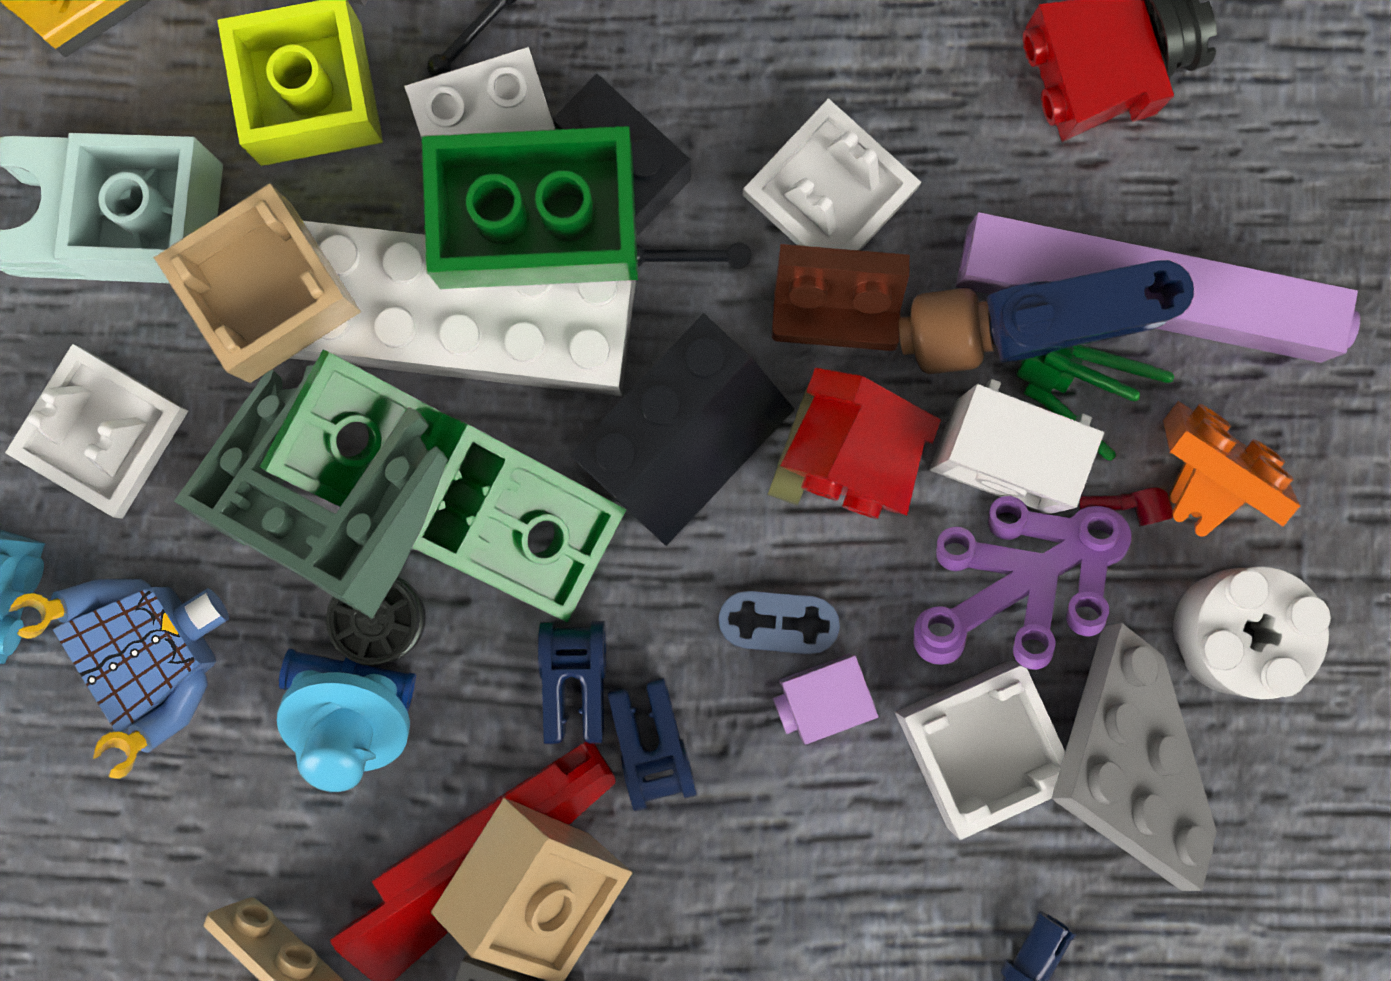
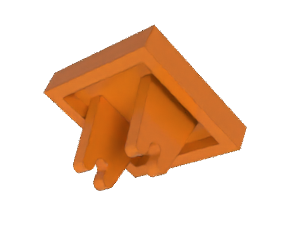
[1163,401,1300,537]

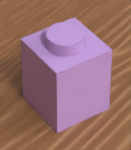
[773,653,879,745]

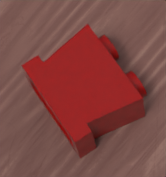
[1023,0,1174,142]
[780,367,941,519]

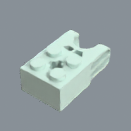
[0,133,223,283]

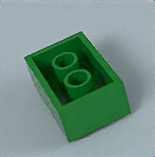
[422,126,638,289]

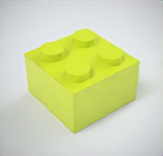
[217,0,383,166]

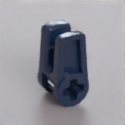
[538,621,607,744]
[608,677,697,812]

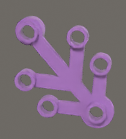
[913,496,1131,670]

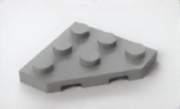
[1052,623,1217,891]

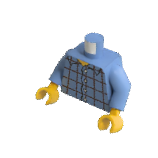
[9,579,229,778]

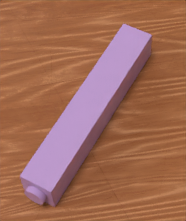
[955,212,1360,363]

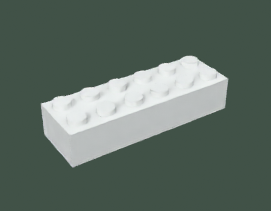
[290,221,636,396]

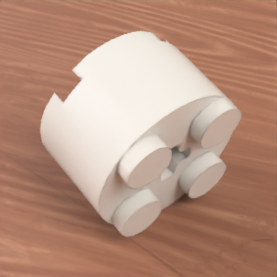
[1173,567,1331,699]

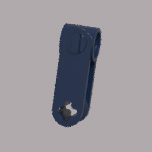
[987,260,1194,362]

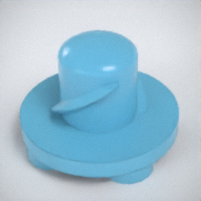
[277,670,410,792]

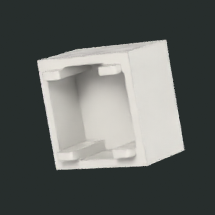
[929,379,1104,514]
[895,660,1065,840]

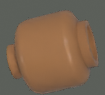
[899,288,994,374]

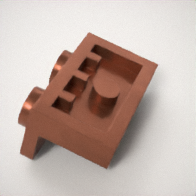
[771,244,910,351]

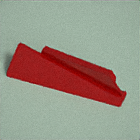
[329,741,616,981]

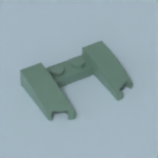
[174,365,447,618]

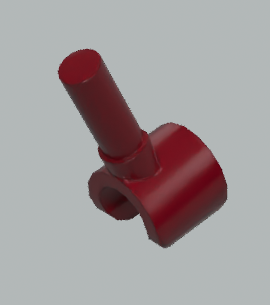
[1079,487,1173,527]

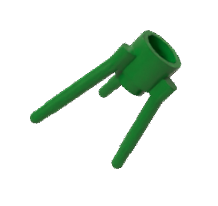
[1016,345,1174,461]

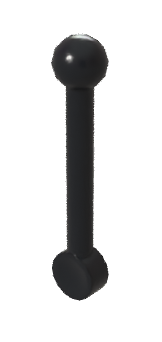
[427,0,516,77]
[637,242,752,269]

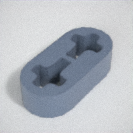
[718,591,840,654]

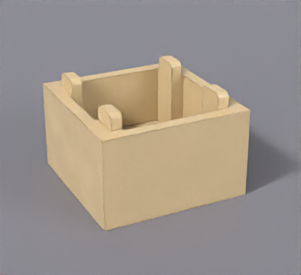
[153,183,361,383]
[431,798,633,981]

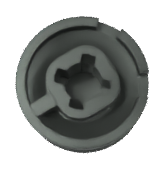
[1144,0,1217,78]
[326,577,426,665]

